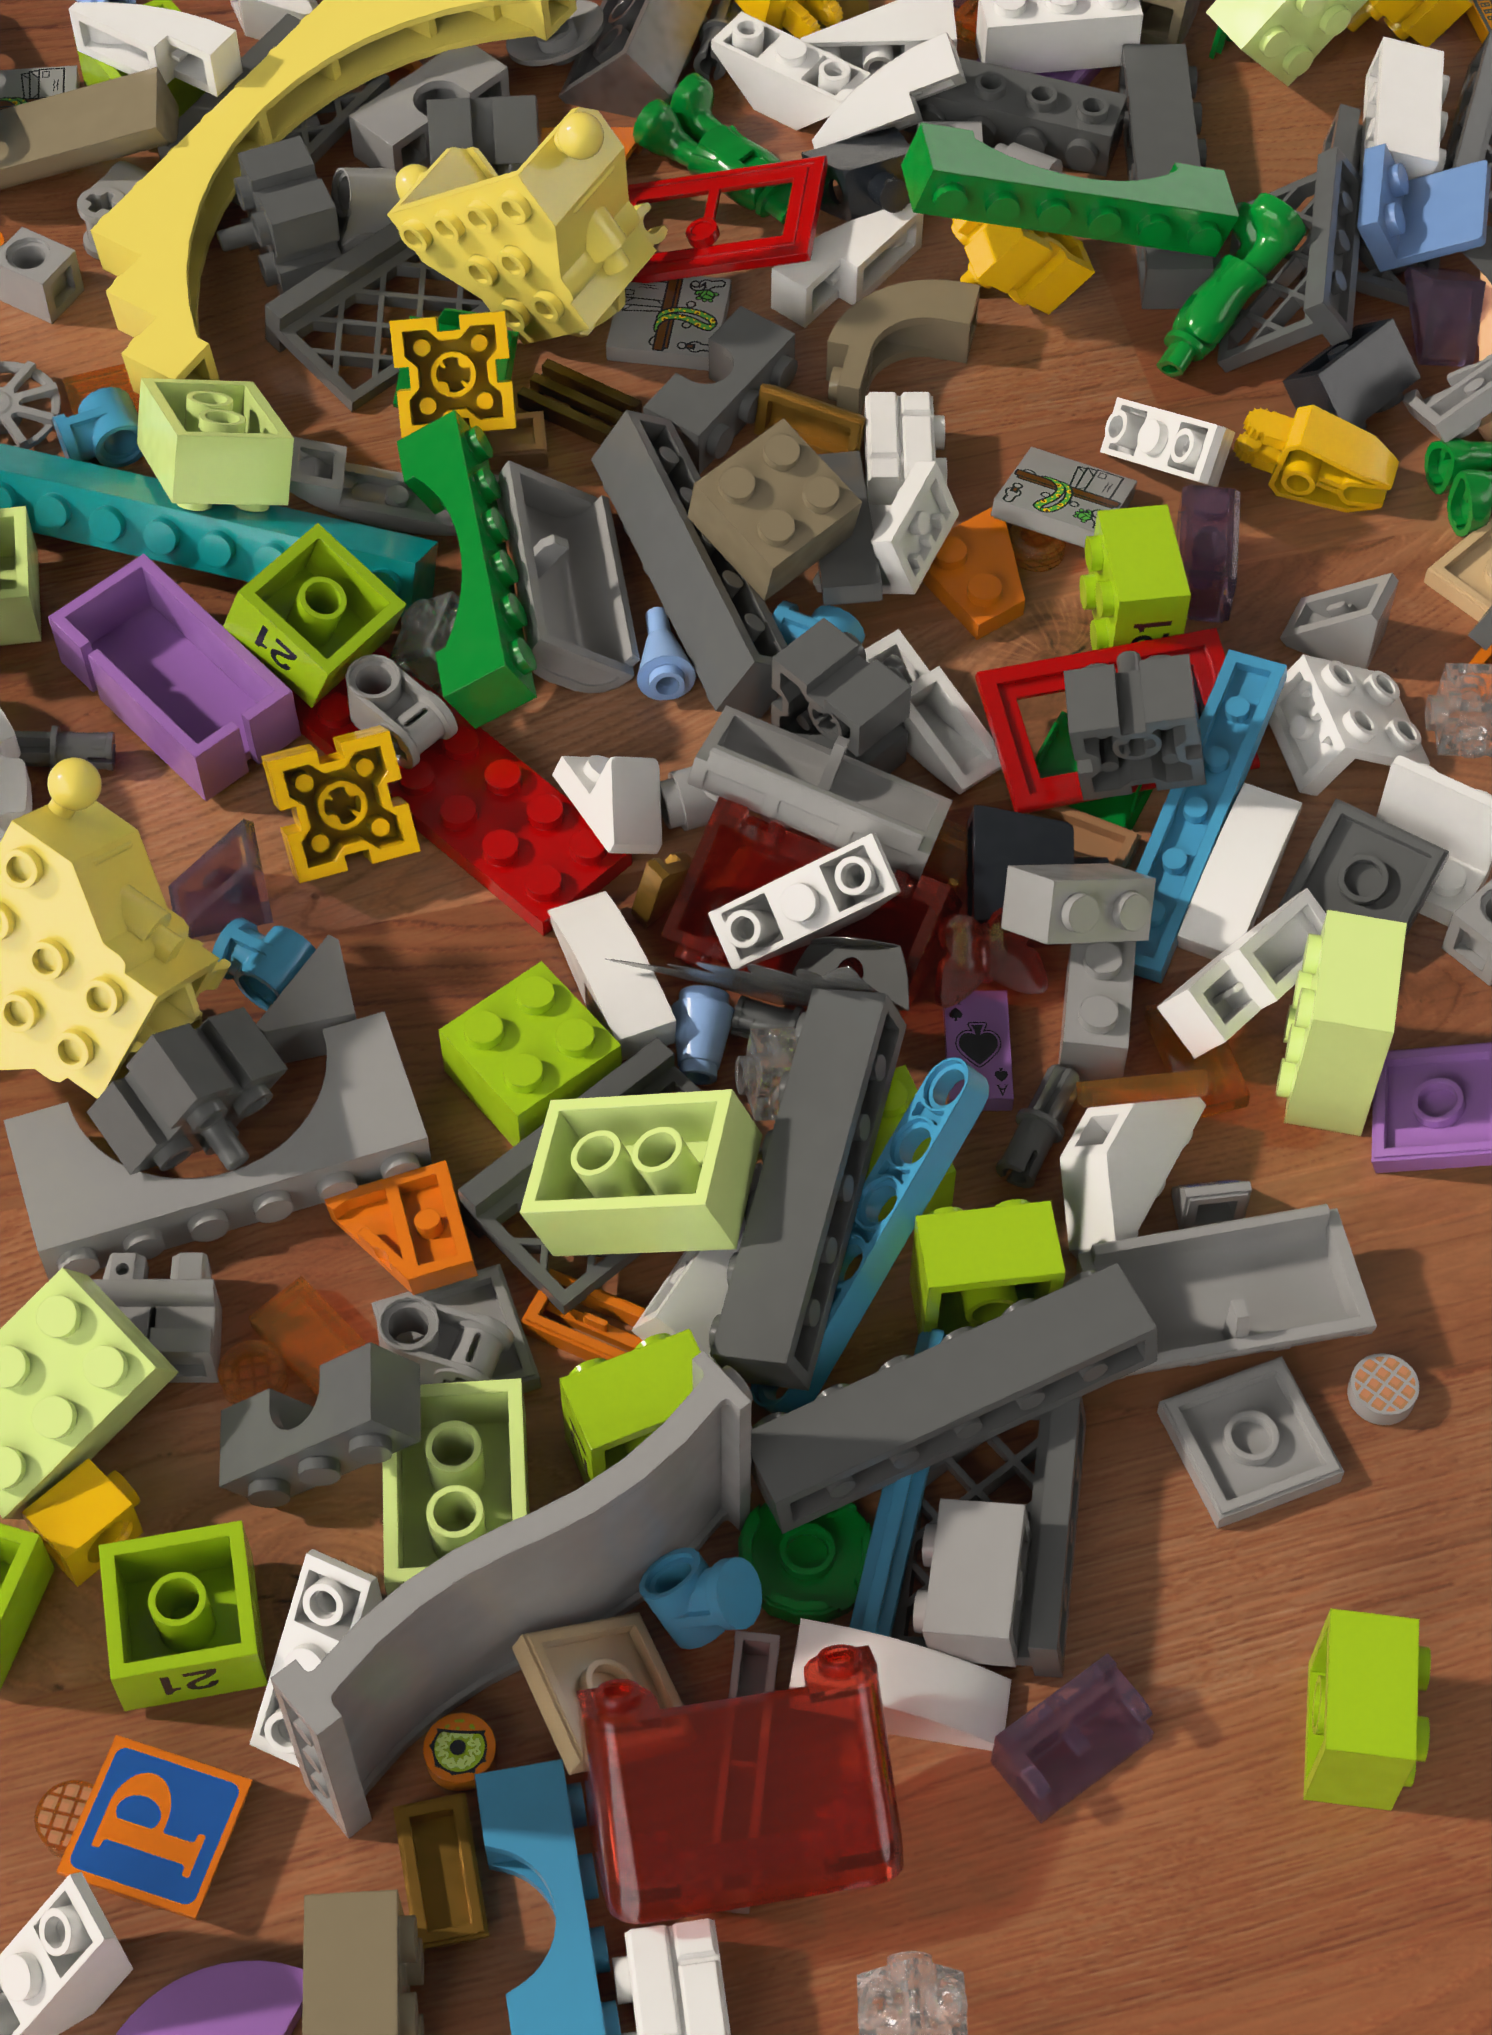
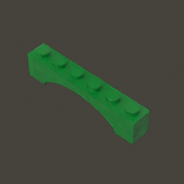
[901,122,1239,257]
[397,410,537,729]

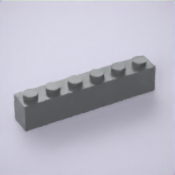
[1118,44,1221,309]
[591,410,787,718]
[709,988,907,1391]
[751,1263,1157,1534]

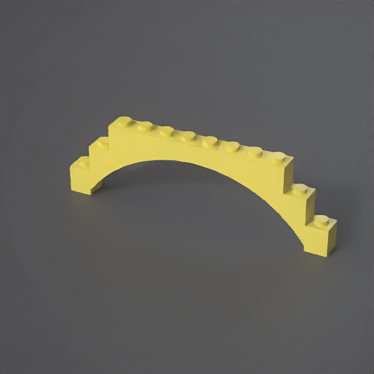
[90,0,577,395]

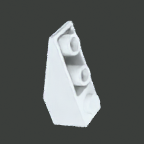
[801,0,957,75]

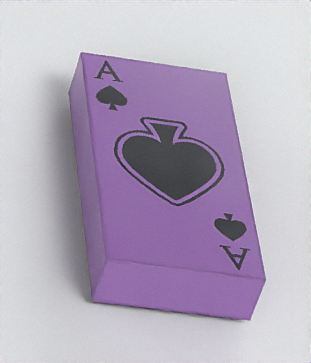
[943,990,1014,1111]

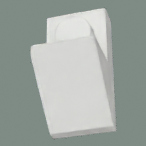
[552,755,662,854]

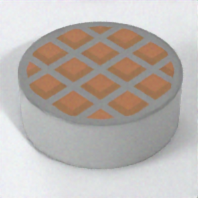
[1347,1353,1419,1425]

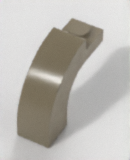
[826,279,980,415]

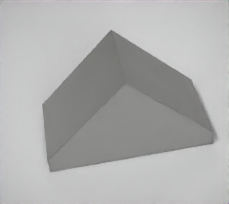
[1280,573,1399,669]
[256,934,356,1063]

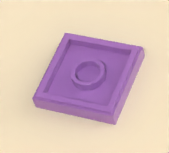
[1371,1042,1492,1173]

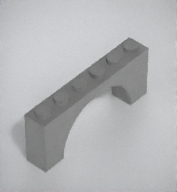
[3,1011,432,1280]

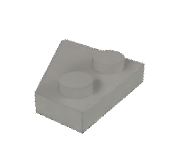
[1402,354,1492,442]

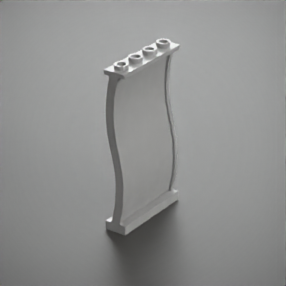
[270,1350,753,1839]

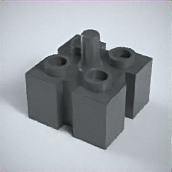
[426,95,540,176]
[217,136,342,295]
[771,618,912,774]
[1064,651,1206,800]
[87,1007,288,1175]

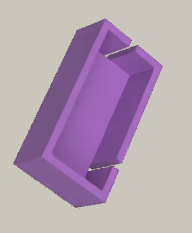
[48,554,301,801]

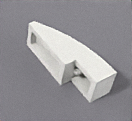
[69,2,243,97]
[812,32,967,149]
[771,203,924,328]
[864,629,1002,795]
[1177,783,1303,960]
[1157,888,1326,1059]
[548,891,676,1061]
[789,1618,1011,1753]

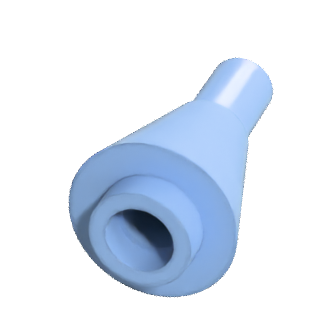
[637,607,696,700]

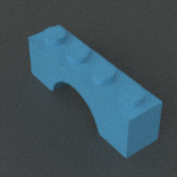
[475,1759,621,2035]

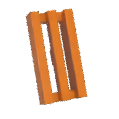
[520,1269,645,1360]

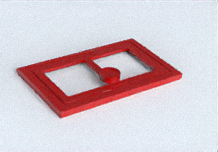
[628,155,828,283]
[975,628,1260,814]

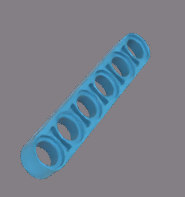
[750,1057,989,1413]

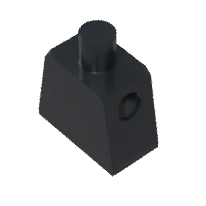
[801,127,910,222]
[966,805,1109,937]

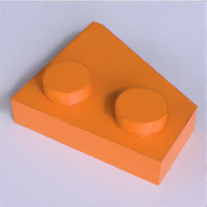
[922,507,1025,640]
[324,1160,478,1295]

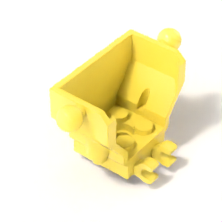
[387,107,668,345]
[0,757,231,1099]

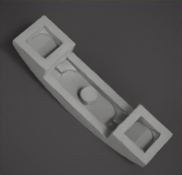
[289,437,506,536]

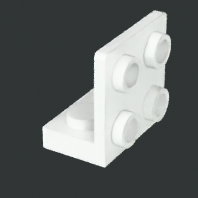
[813,461,959,594]
[1269,654,1430,796]
[1376,755,1492,926]

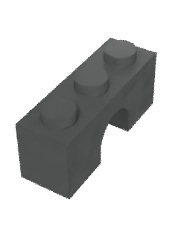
[643,306,798,475]
[219,1342,421,1508]

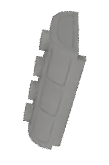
[498,461,640,693]
[687,705,953,881]
[1076,1204,1377,1379]

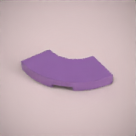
[116,1960,303,2035]

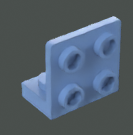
[1357,143,1491,272]

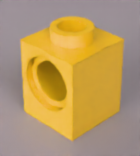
[22,1458,144,1587]

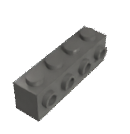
[904,57,1127,177]

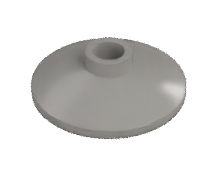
[506,0,606,66]

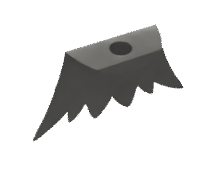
[605,937,909,1011]

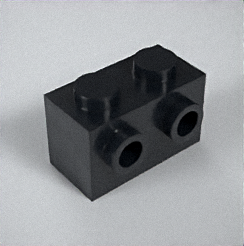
[1282,318,1421,430]

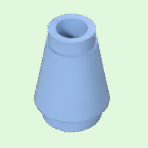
[671,985,734,1085]

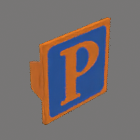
[56,1735,253,1921]

